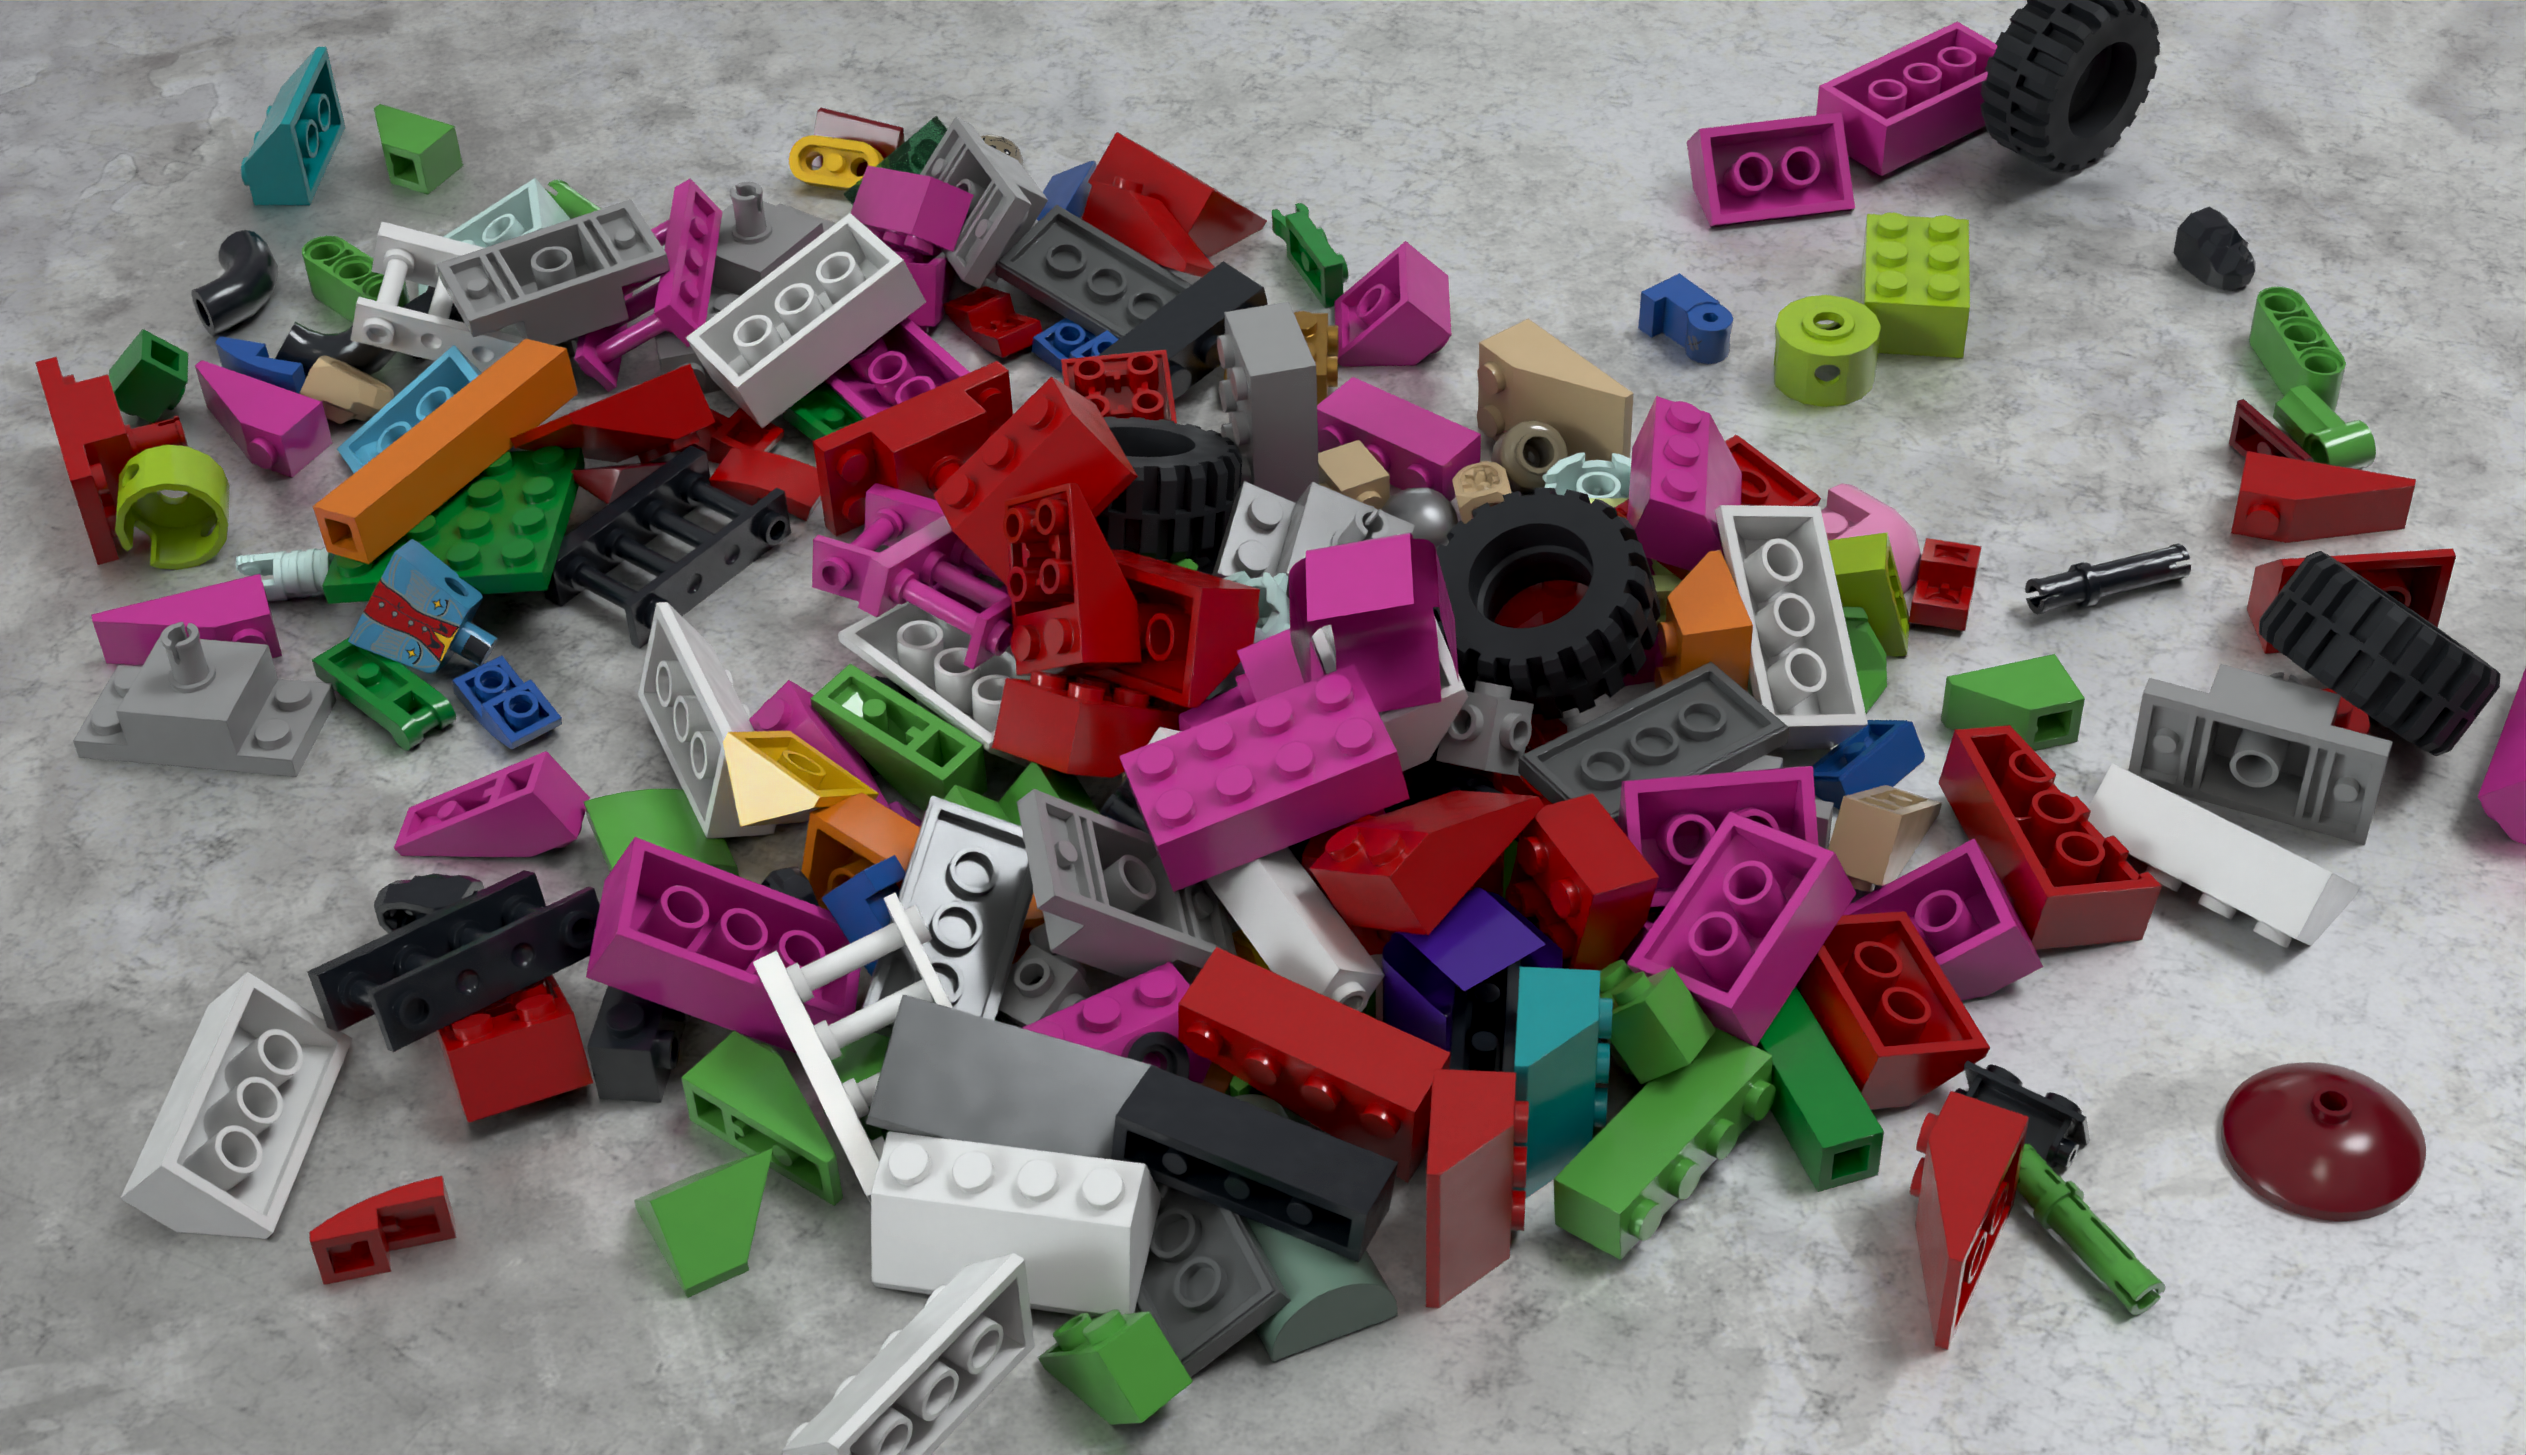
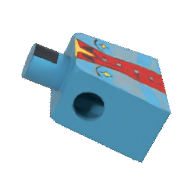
[348,539,498,674]

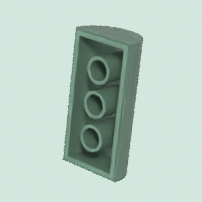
[1234,1094,1398,1362]

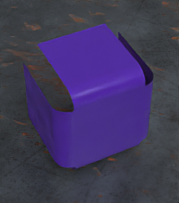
[1382,887,1563,1052]

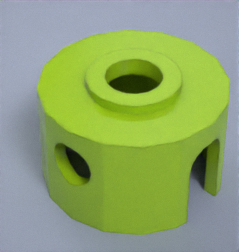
[1774,295,1881,407]
[115,445,230,570]

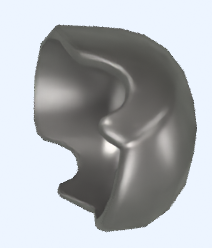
[1381,488,1458,549]

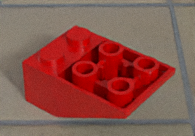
[1061,350,1177,423]
[1003,483,1142,676]
[992,671,1192,778]
[1505,793,1659,971]
[436,974,594,1123]

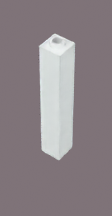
[1148,727,1385,1012]

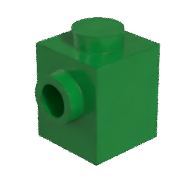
[109,329,188,423]

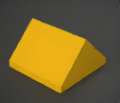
[722,731,879,827]

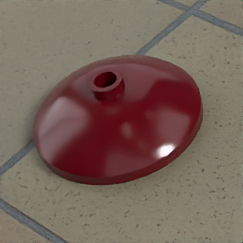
[2221,1062,2426,1221]

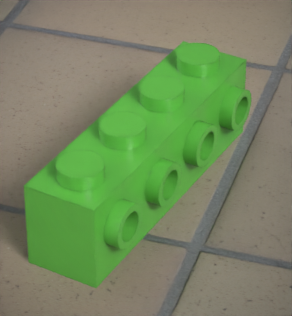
[1553,1027,1776,1260]

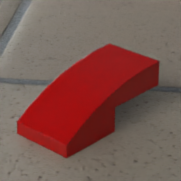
[943,286,1043,358]
[678,408,784,464]
[709,448,821,522]
[1909,538,1982,631]
[309,1175,456,1285]

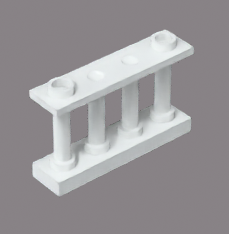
[350,222,523,373]
[753,893,953,1203]

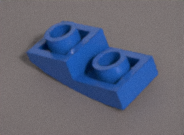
[1031,318,1119,373]
[215,336,306,394]
[452,655,562,749]

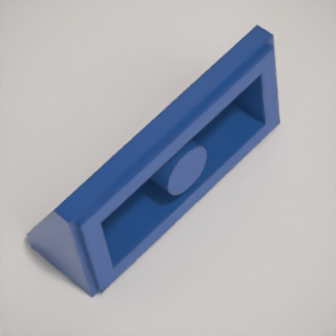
[1036,161,1097,221]
[1813,720,1925,810]

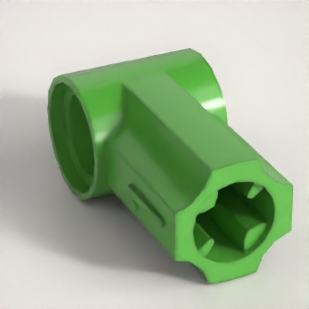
[2273,385,2376,469]

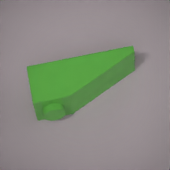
[810,664,988,811]
[681,1031,843,1206]

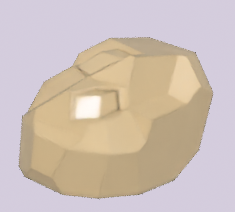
[300,356,394,424]
[1452,461,1512,524]

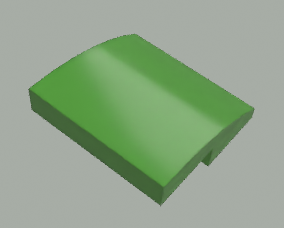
[584,789,739,876]

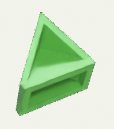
[634,1148,773,1298]

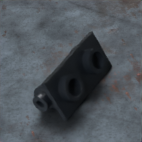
[1955,1061,2090,1168]

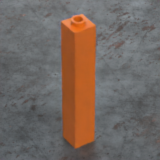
[313,339,578,564]

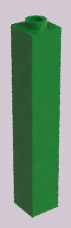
[1756,986,1884,1192]

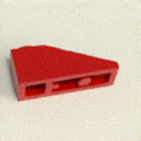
[1082,176,1215,277]
[2231,451,2416,543]

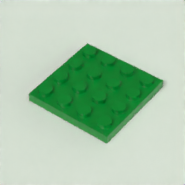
[322,446,586,604]

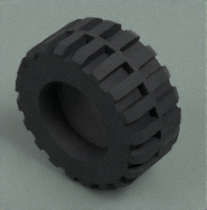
[1980,0,2160,173]
[1095,417,1242,561]
[1433,488,1660,720]
[2259,551,2500,756]

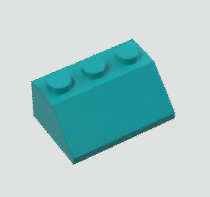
[241,47,346,206]
[1513,967,1613,1199]

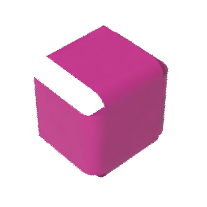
[1289,533,1459,712]

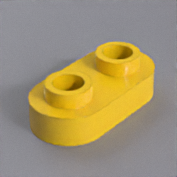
[789,135,885,192]

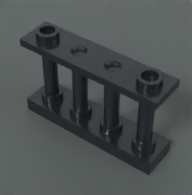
[544,445,791,649]
[307,870,600,1052]

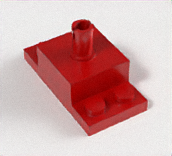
[35,357,188,565]
[813,361,1013,537]

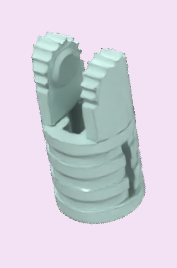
[236,547,335,602]

